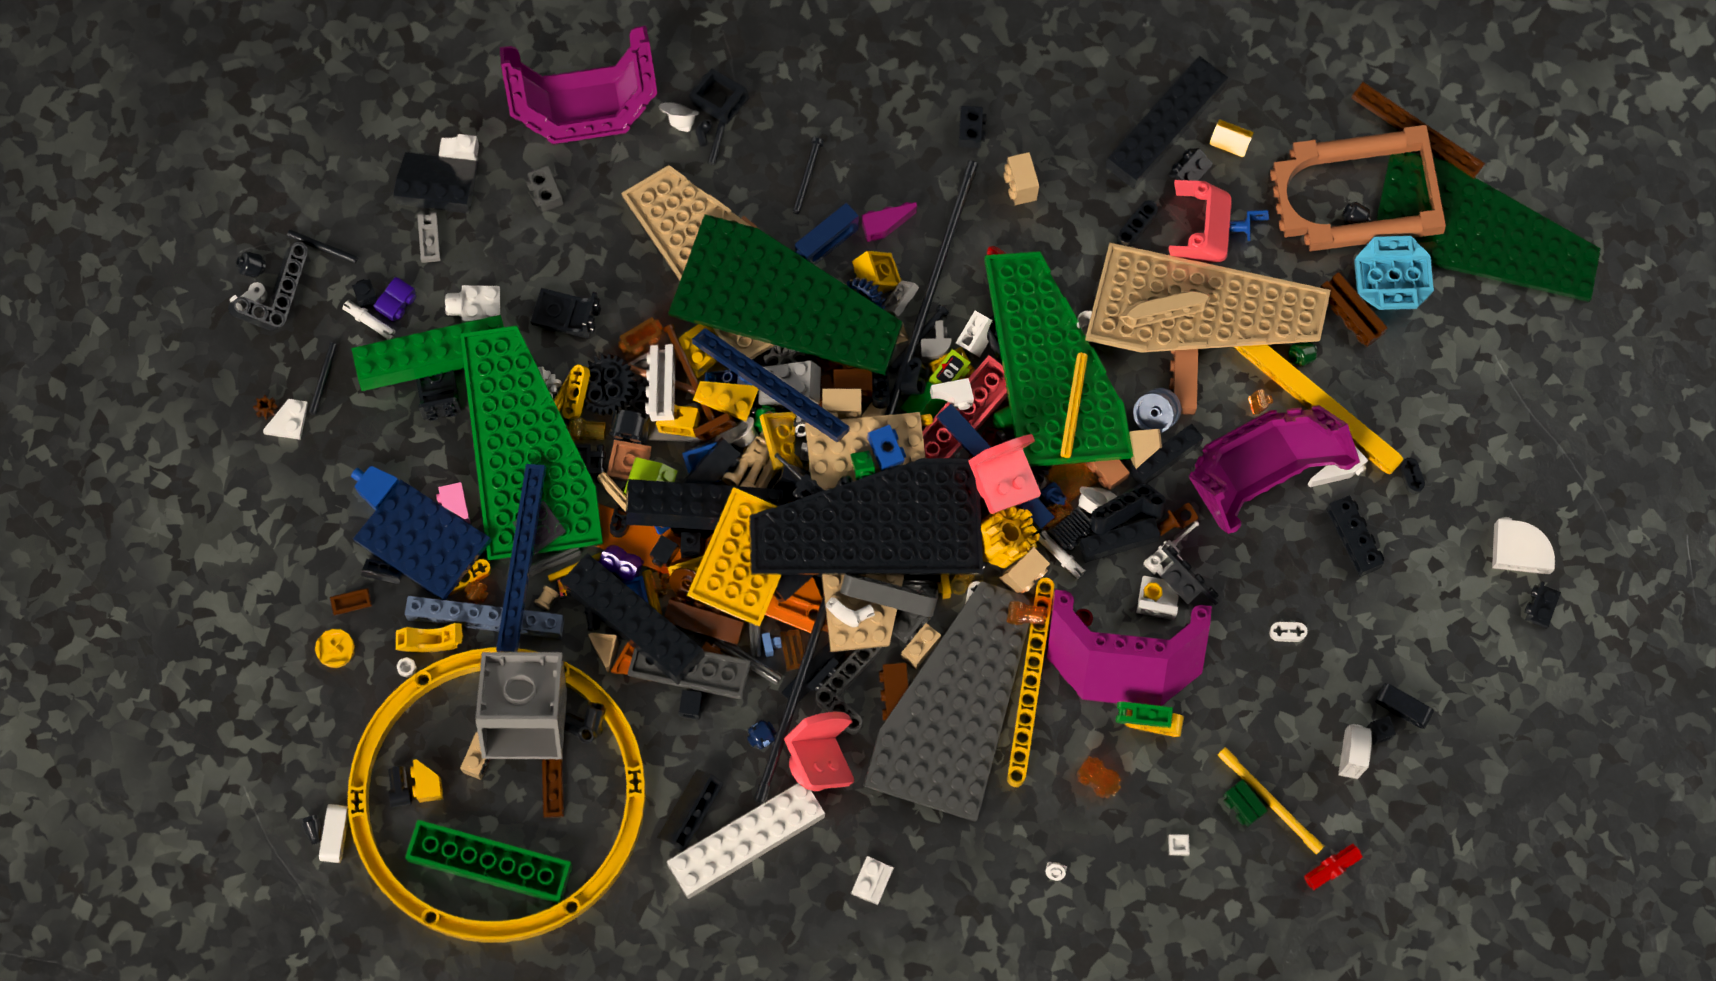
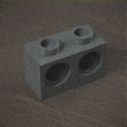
[526,166,563,212]

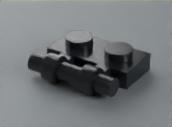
[575,444,606,483]

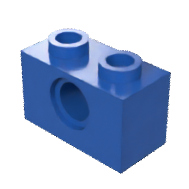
[867,425,906,472]

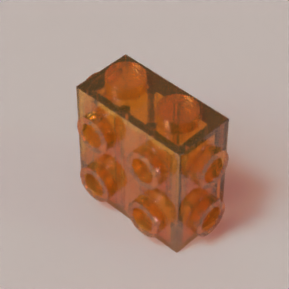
[618,317,663,356]

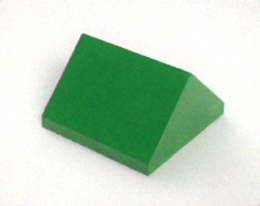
[900,381,948,428]

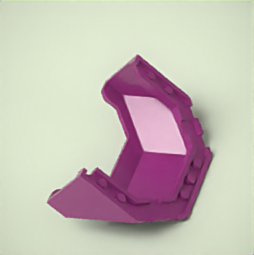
[500,26,657,144]
[1189,405,1360,534]
[1047,590,1212,706]

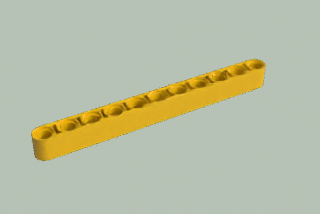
[1234,345,1403,474]
[1007,578,1054,787]

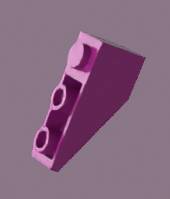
[862,202,917,242]

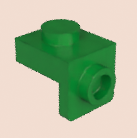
[850,450,875,480]

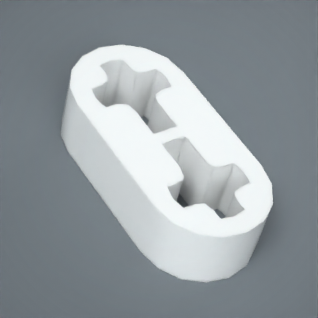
[1269,622,1307,642]

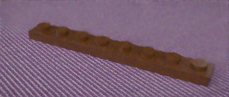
[1351,82,1485,178]

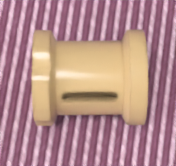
[534,586,559,611]

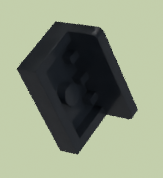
[1168,148,1213,181]

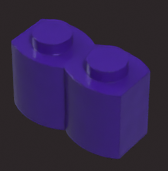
[374,277,416,322]
[599,545,644,581]

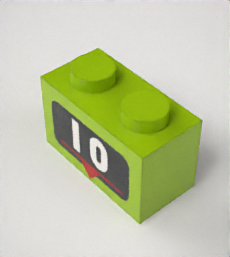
[928,349,971,385]

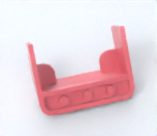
[1169,180,1232,262]

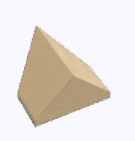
[1129,429,1162,469]
[588,633,619,672]

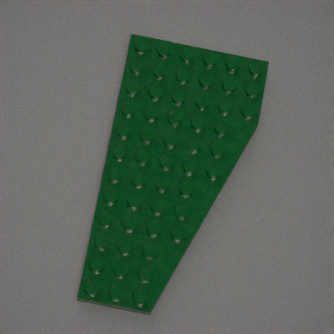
[1376,152,1601,302]
[668,214,903,375]

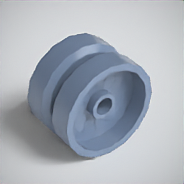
[1133,388,1182,434]

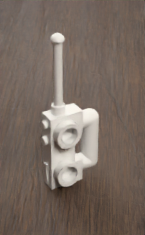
[1144,521,1199,576]

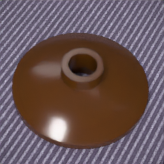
[669,568,697,601]

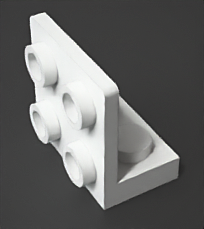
[1136,576,1179,620]

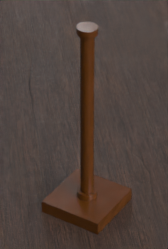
[663,324,738,442]

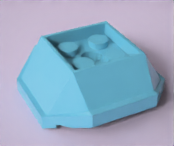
[1354,236,1434,310]

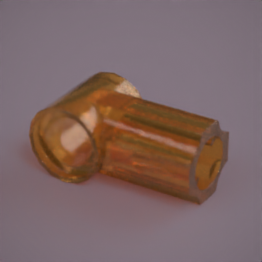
[1006,601,1047,625]

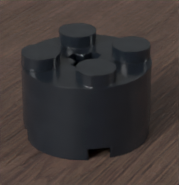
[609,410,651,445]

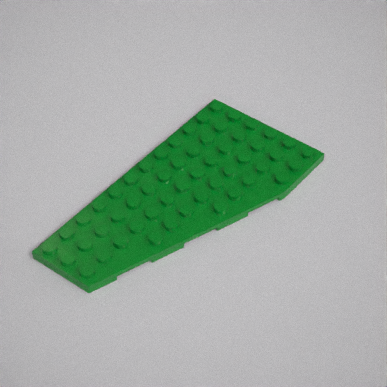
[984,252,1133,467]
[460,326,604,561]

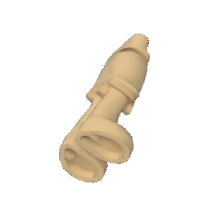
[722,431,770,487]

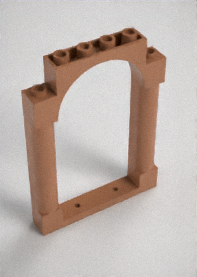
[1270,125,1446,251]

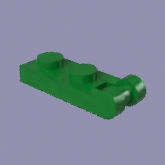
[1115,702,1173,728]

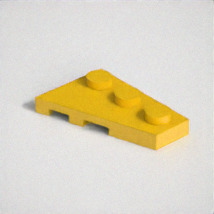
[693,381,759,421]
[760,412,796,470]

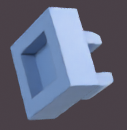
[762,633,782,657]

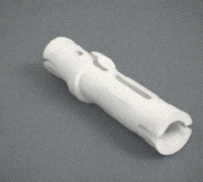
[342,299,395,340]
[1038,531,1086,579]

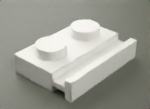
[851,856,894,905]

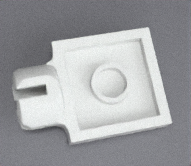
[445,285,500,323]

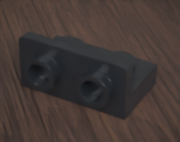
[1524,581,1561,629]

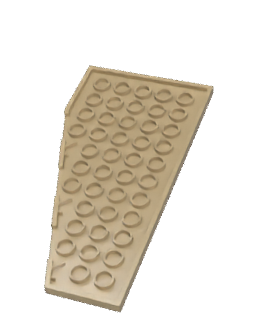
[621,165,775,360]
[1085,243,1331,352]
[805,412,926,652]

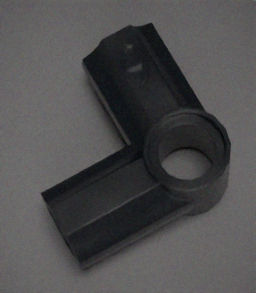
[564,702,606,744]

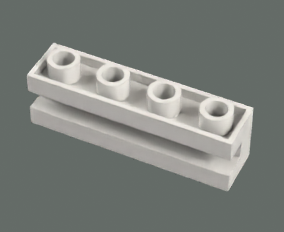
[645,344,676,421]

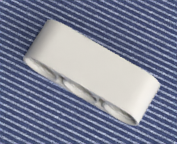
[319,804,349,863]

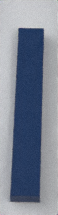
[936,404,1054,531]

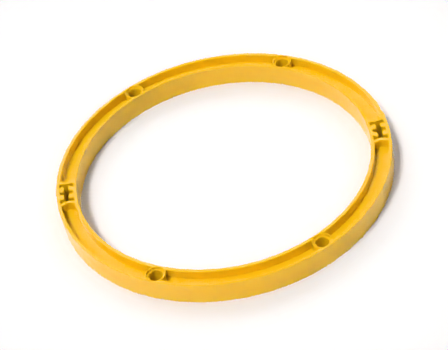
[348,648,646,942]

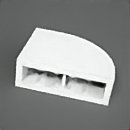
[1492,517,1555,574]
[1338,724,1372,779]

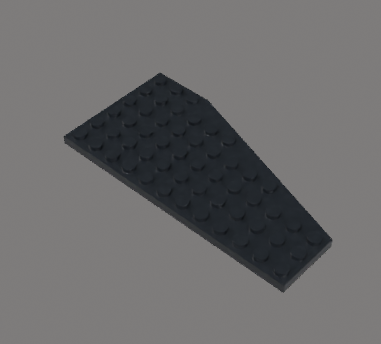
[749,458,983,575]

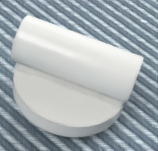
[1046,861,1067,881]

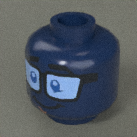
[746,720,777,749]

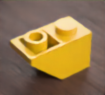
[410,760,443,803]

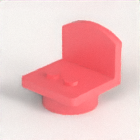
[968,434,1041,514]
[784,712,855,791]

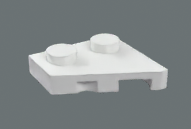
[263,399,308,440]

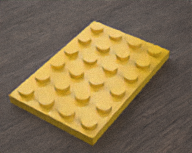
[687,487,781,627]

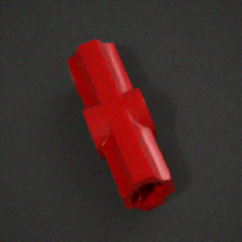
[1304,844,1363,891]

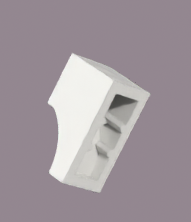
[439,134,479,161]
[956,311,992,357]
[930,378,974,410]

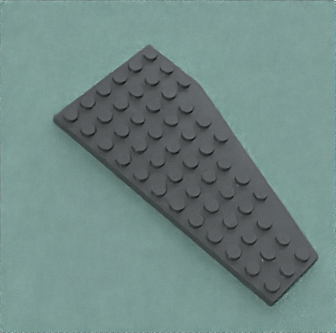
[863,581,1034,822]

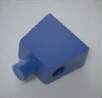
[351,466,399,511]

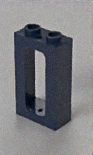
[795,203,859,265]

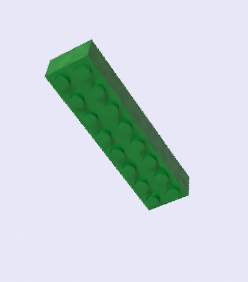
[351,315,504,391]
[405,820,573,903]

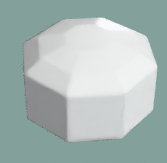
[396,657,417,678]

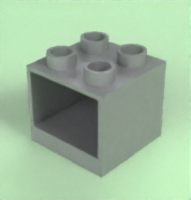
[476,652,567,759]

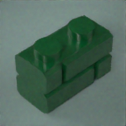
[1223,779,1268,827]

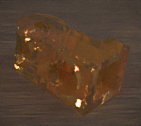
[1043,499,1074,532]

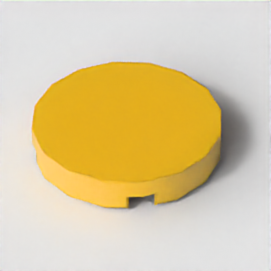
[315,629,355,668]

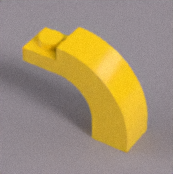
[396,623,463,652]

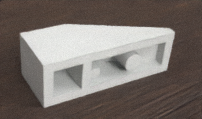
[1308,447,1368,487]

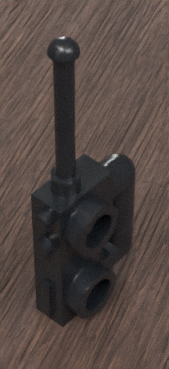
[775,453,824,500]

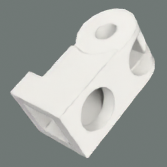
[229,282,267,311]

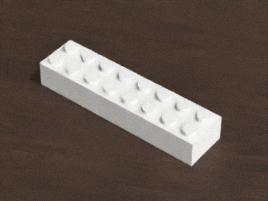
[667,783,825,899]

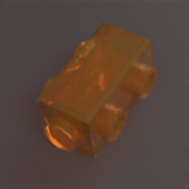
[1076,756,1121,799]

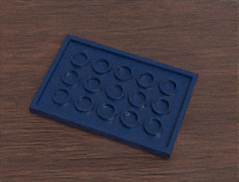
[353,479,492,600]

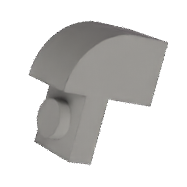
[921,321,951,363]

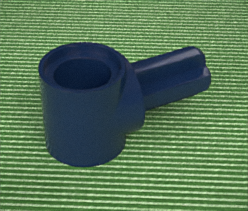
[1039,481,1067,506]

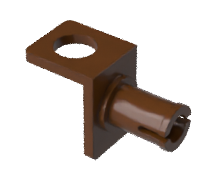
[1157,503,1199,536]

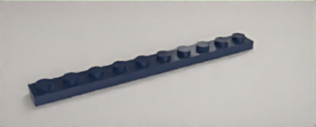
[692,328,850,442]
[496,464,547,652]

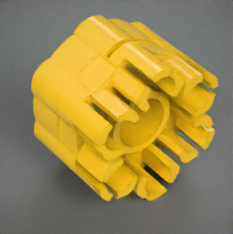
[981,506,1040,568]

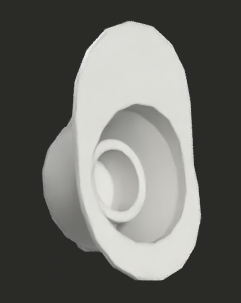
[659,103,699,132]
[715,417,759,448]
[1078,486,1117,514]

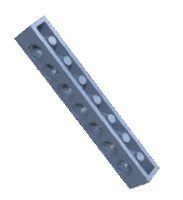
[404,596,564,639]

